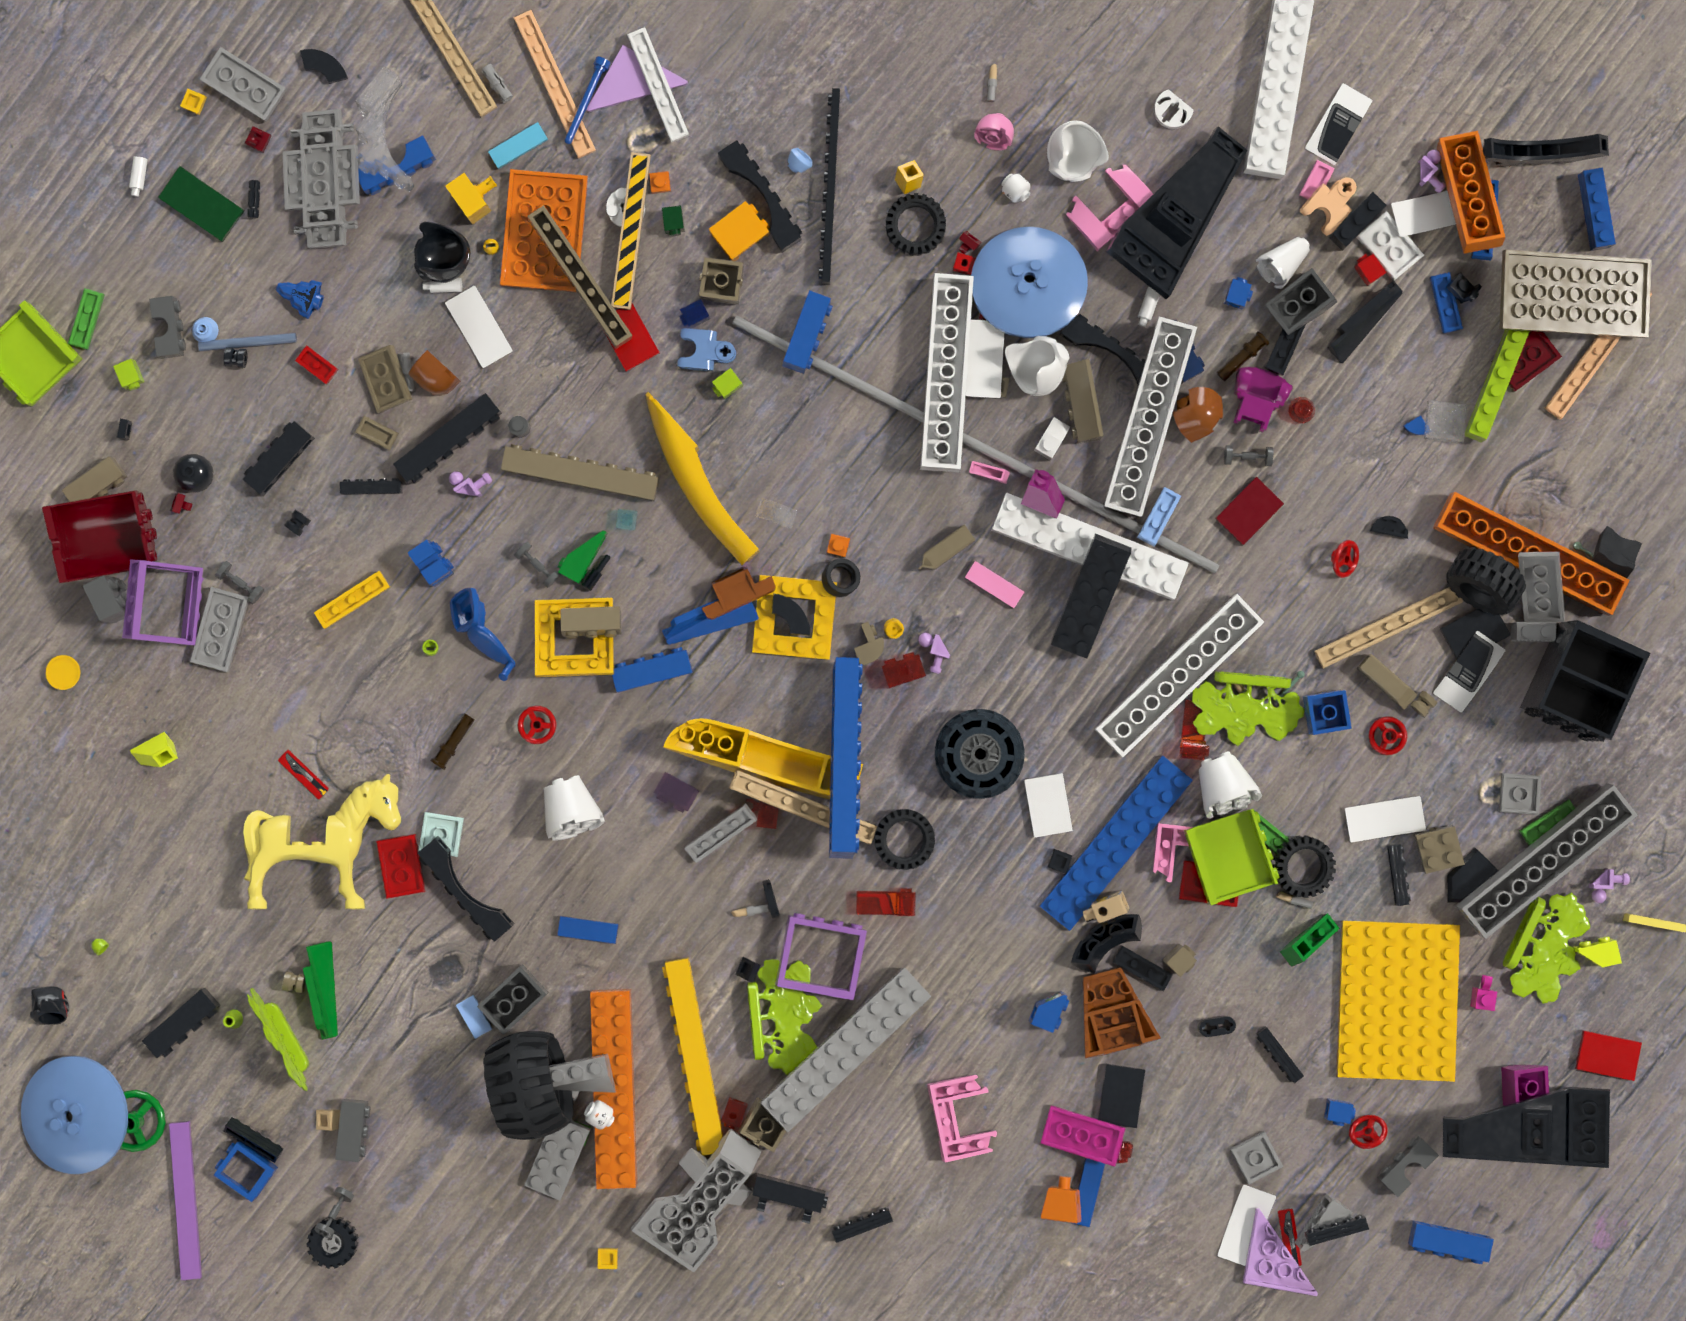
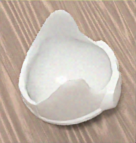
[1047,121,1109,182]
[1005,336,1069,396]

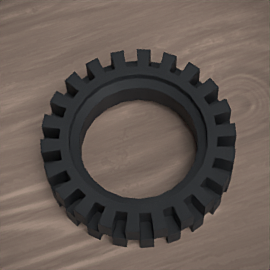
[886,193,946,256]
[874,809,935,870]
[1272,835,1336,898]

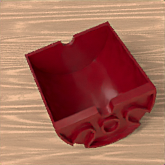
[42,490,157,583]

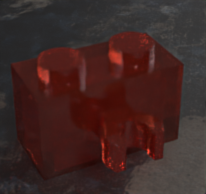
[881,652,926,688]
[746,798,779,829]

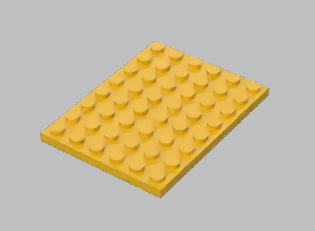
[1337,920,1460,1082]

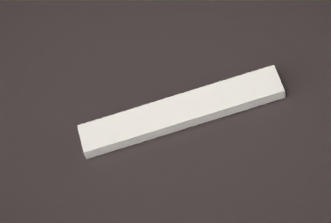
[627,27,689,143]

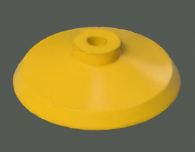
[45,655,80,690]

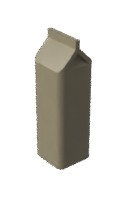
[918,525,975,571]
[1357,654,1417,710]

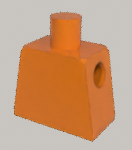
[1041,1176,1081,1223]

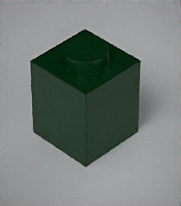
[662,205,685,236]

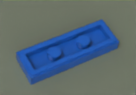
[1430,272,1463,334]
[557,916,619,944]

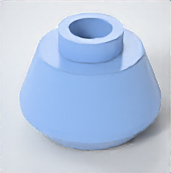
[787,148,812,173]
[192,317,219,342]

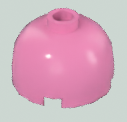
[974,113,1014,150]

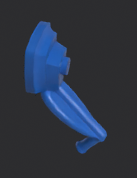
[450,588,516,681]

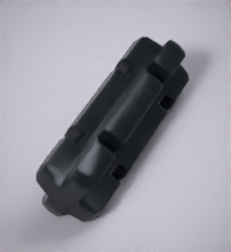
[247,180,260,219]

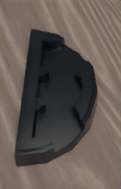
[1369,516,1408,539]
[762,879,780,918]

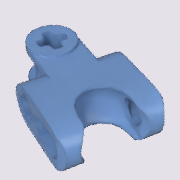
[677,328,736,371]

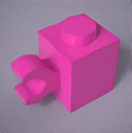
[1470,975,1497,1011]

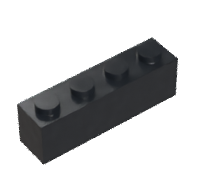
[243,421,315,496]
[142,988,220,1058]

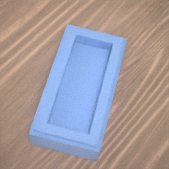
[456,995,493,1039]

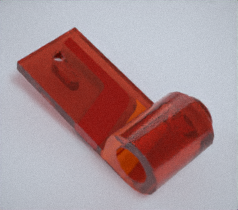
[1180,699,1209,760]
[856,888,916,916]

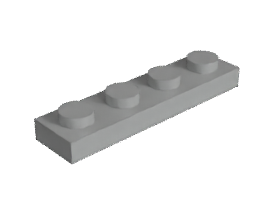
[684,803,757,863]

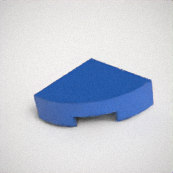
[1403,415,1431,435]

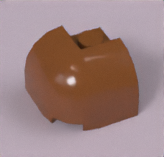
[409,350,461,396]
[1173,387,1223,443]

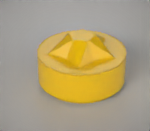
[883,618,904,639]

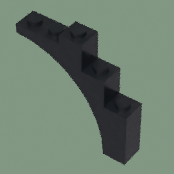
[1483,134,1609,167]

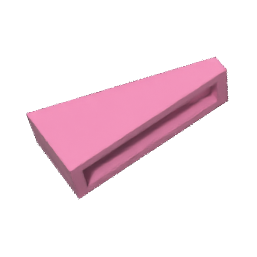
[969,461,1010,484]

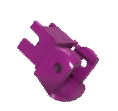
[1233,367,1293,433]

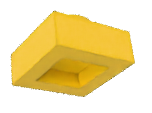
[180,88,207,115]
[598,1248,618,1269]

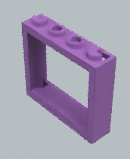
[122,560,204,645]
[775,913,867,1000]

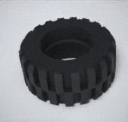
[1446,547,1526,615]

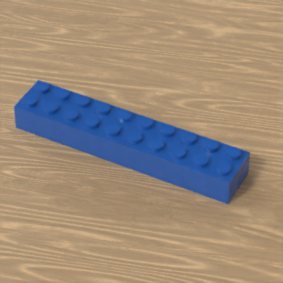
[829,657,863,859]

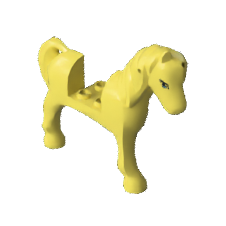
[243,774,401,910]

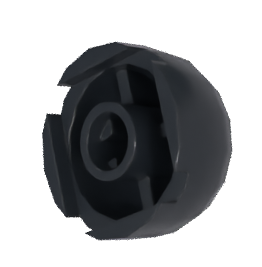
[173,454,214,493]

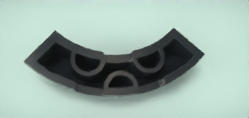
[1071,914,1142,973]

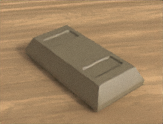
[355,416,399,450]

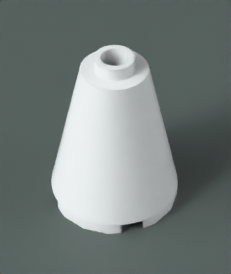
[1256,237,1310,289]

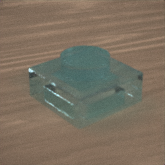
[616,509,638,531]

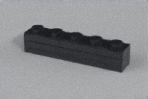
[340,478,403,495]
[1387,844,1411,906]
[1256,1026,1304,1083]
[223,1117,283,1163]
[832,1207,893,1243]
[1304,1214,1369,1246]

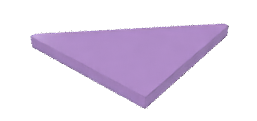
[586,45,688,112]
[1243,1208,1318,1296]

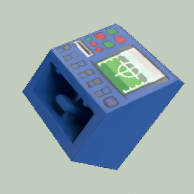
[1029,991,1069,1033]

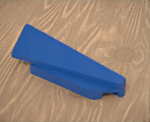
[662,599,759,645]

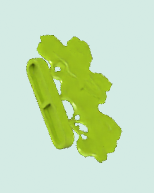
[1192,671,1305,747]
[1503,892,1590,1004]
[747,959,822,1075]
[247,988,309,1091]

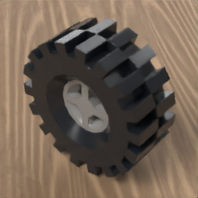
[306,1217,359,1269]

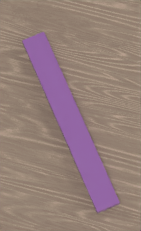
[169,1121,202,1280]

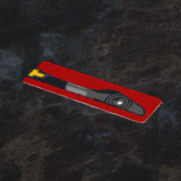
[278,750,329,799]
[1278,1208,1302,1266]

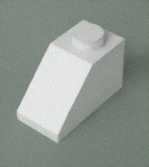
[1034,417,1070,461]

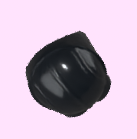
[414,221,471,283]

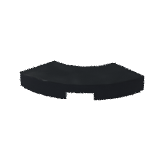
[300,49,348,84]
[772,594,810,636]

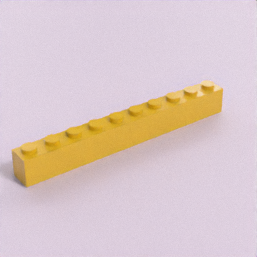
[662,957,724,1156]

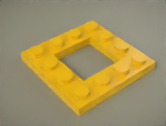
[752,575,837,660]
[535,598,614,677]

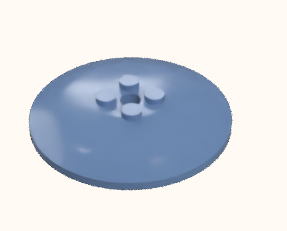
[971,227,1088,338]
[21,1056,128,1174]

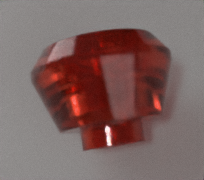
[1288,397,1315,424]
[1117,1141,1133,1164]

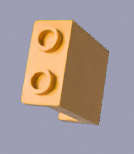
[709,201,770,261]

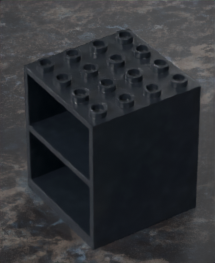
[1520,620,1651,742]

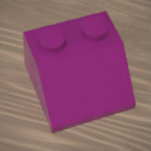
[1021,469,1065,519]
[1501,1065,1549,1106]

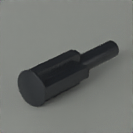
[582,555,611,591]

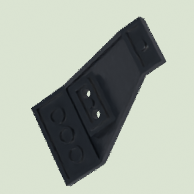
[1106,126,1247,299]
[1443,1087,1610,1168]

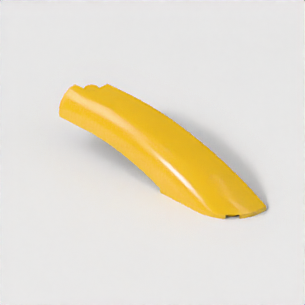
[645,392,760,565]

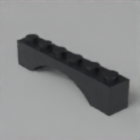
[718,140,802,253]
[1060,314,1146,387]
[417,836,515,942]

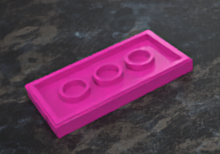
[1041,1105,1126,1167]

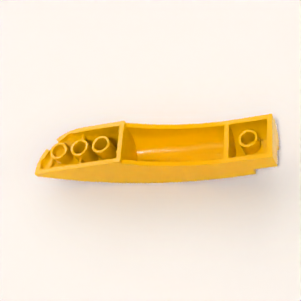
[663,718,863,800]

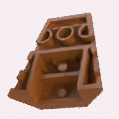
[1083,968,1161,1059]

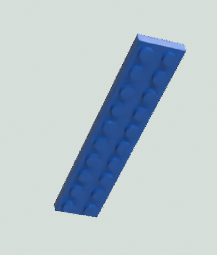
[1040,755,1193,931]

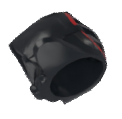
[30,986,69,1025]

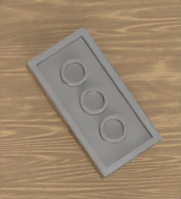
[200,47,287,122]
[1518,552,1565,622]
[190,587,249,672]
[524,1121,590,1201]

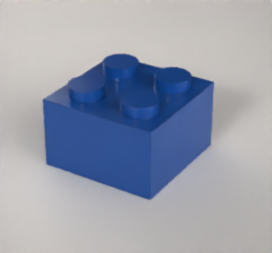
[1303,690,1352,735]

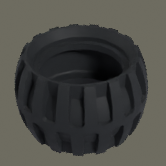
[483,1031,574,1140]

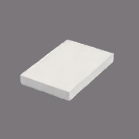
[1356,211,1424,280]
[1024,773,1073,838]

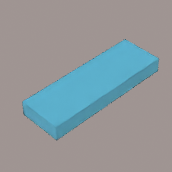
[488,122,548,169]

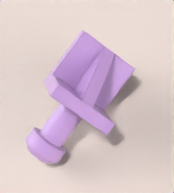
[1419,150,1446,193]
[449,471,492,497]
[918,633,950,674]
[1589,869,1630,903]

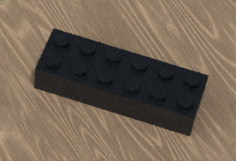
[1051,533,1132,659]

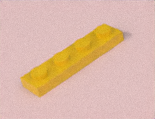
[314,571,390,629]

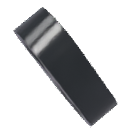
[1198,1016,1236,1037]

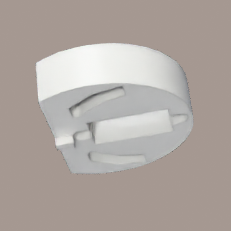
[1154,89,1193,129]

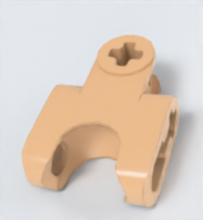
[1300,177,1357,236]

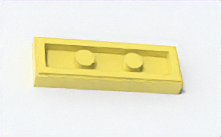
[1623,913,1686,933]

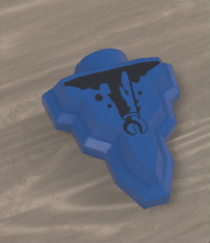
[276,280,324,319]

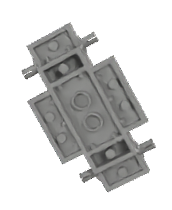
[283,109,360,249]

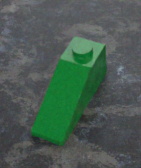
[557,530,608,584]
[1279,913,1340,967]

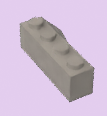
[549,1054,616,1093]

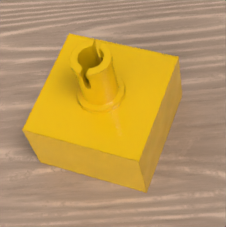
[445,173,497,224]

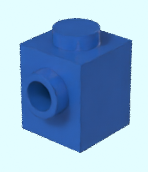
[1223,277,1253,310]
[1324,1098,1356,1126]

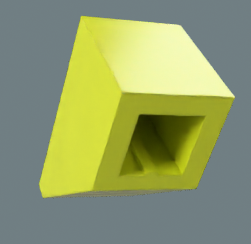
[130,732,178,767]
[1573,936,1622,967]

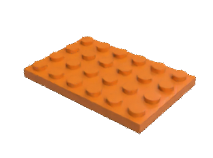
[500,169,588,292]

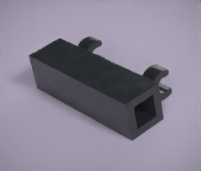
[752,1173,828,1224]

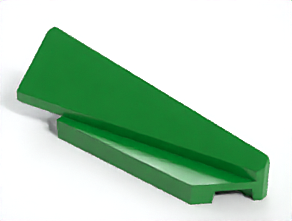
[303,941,338,1040]

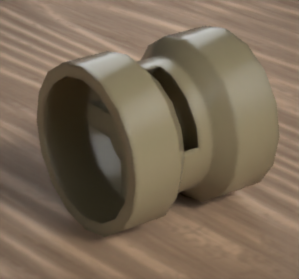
[1410,690,1437,718]
[282,971,306,993]

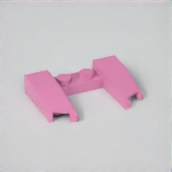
[1066,165,1153,252]
[1153,823,1193,882]
[927,1075,997,1163]

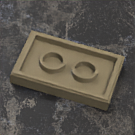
[358,345,412,413]

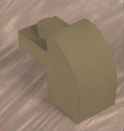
[854,622,884,666]

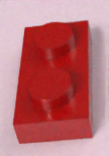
[295,345,339,384]

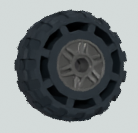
[934,709,1025,799]

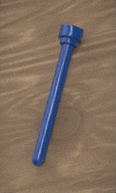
[565,56,610,144]

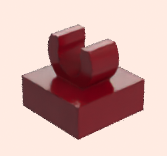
[245,126,272,153]
[958,231,982,254]
[170,493,193,514]

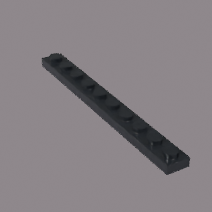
[819,88,840,285]

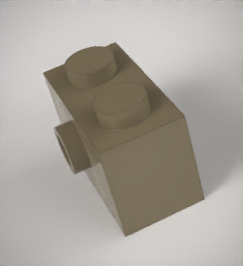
[1162,944,1197,977]

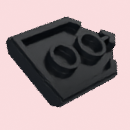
[1447,847,1499,903]

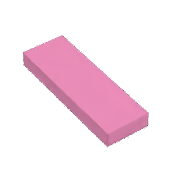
[965,561,1024,608]

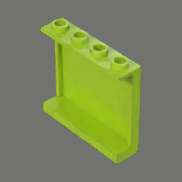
[0,300,83,406]
[1184,809,1279,905]

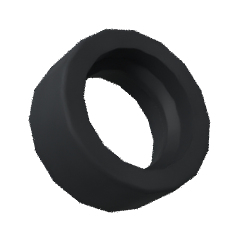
[821,558,861,597]

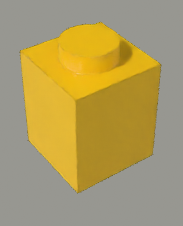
[895,160,924,194]

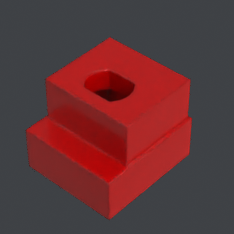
[952,252,976,276]

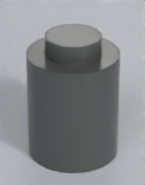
[508,416,531,438]

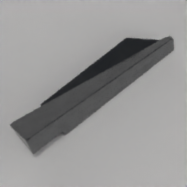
[1327,280,1403,363]

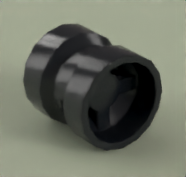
[224,347,248,368]
[284,510,311,536]

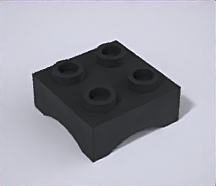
[1592,526,1642,578]

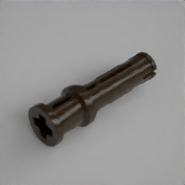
[1216,331,1270,382]
[430,713,475,770]

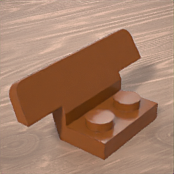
[702,566,776,620]

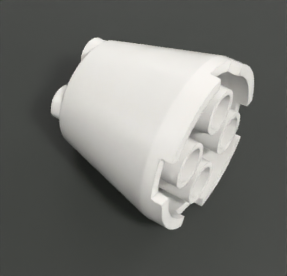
[1198,752,1262,819]
[543,775,605,841]

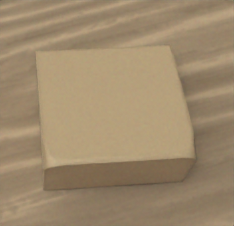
[316,1109,340,1131]

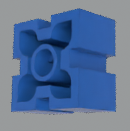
[407,539,454,587]

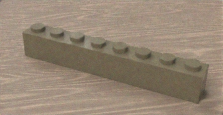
[527,205,632,349]
[501,444,659,501]

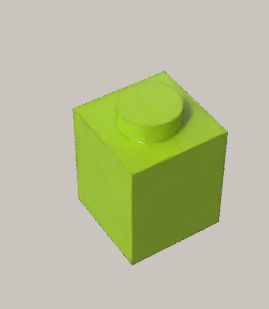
[113,359,145,391]
[712,368,743,399]

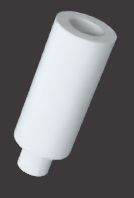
[129,156,148,197]
[423,278,463,293]
[1138,287,1160,327]

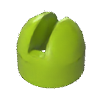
[422,639,439,656]
[91,938,109,956]

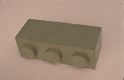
[62,456,127,502]
[561,606,622,639]

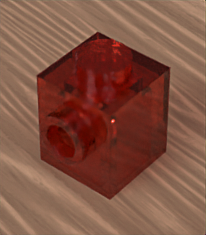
[721,1097,748,1129]

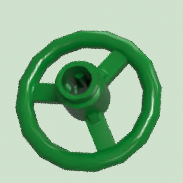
[120,1090,166,1152]

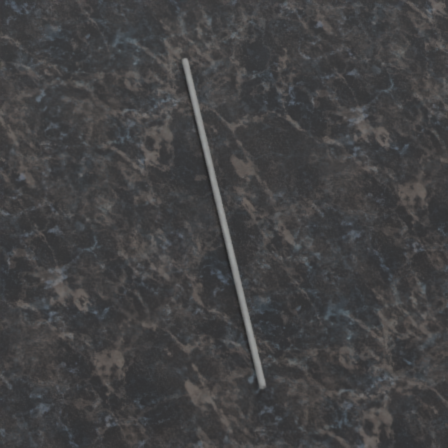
[732,316,1219,573]

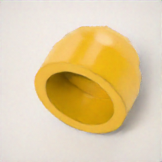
[483,239,499,255]

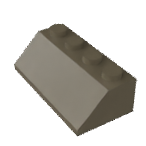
[1062,359,1104,444]

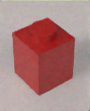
[1354,253,1387,286]

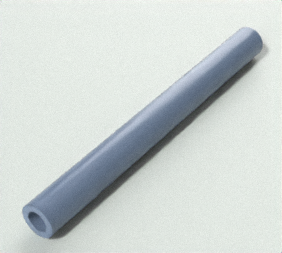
[198,333,297,351]

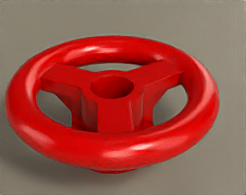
[1331,540,1359,578]
[517,705,556,744]
[1369,716,1407,755]
[1349,1115,1388,1149]

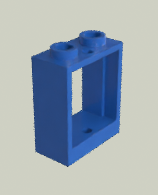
[214,1141,278,1202]

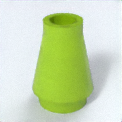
[223,1009,243,1029]

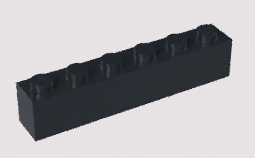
[393,393,502,484]

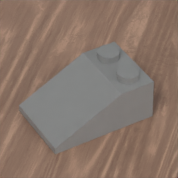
[1295,1193,1353,1251]

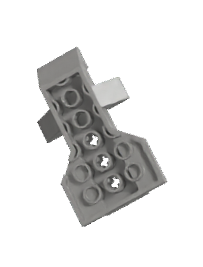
[631,1129,761,1273]

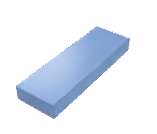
[1137,487,1181,547]

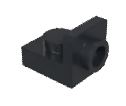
[1446,272,1482,304]

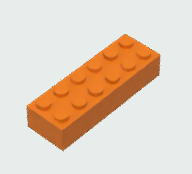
[1437,131,1505,254]

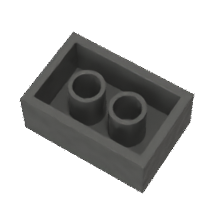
[83,575,127,623]
[477,964,549,1035]

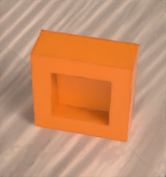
[649,171,671,194]
[827,534,850,558]

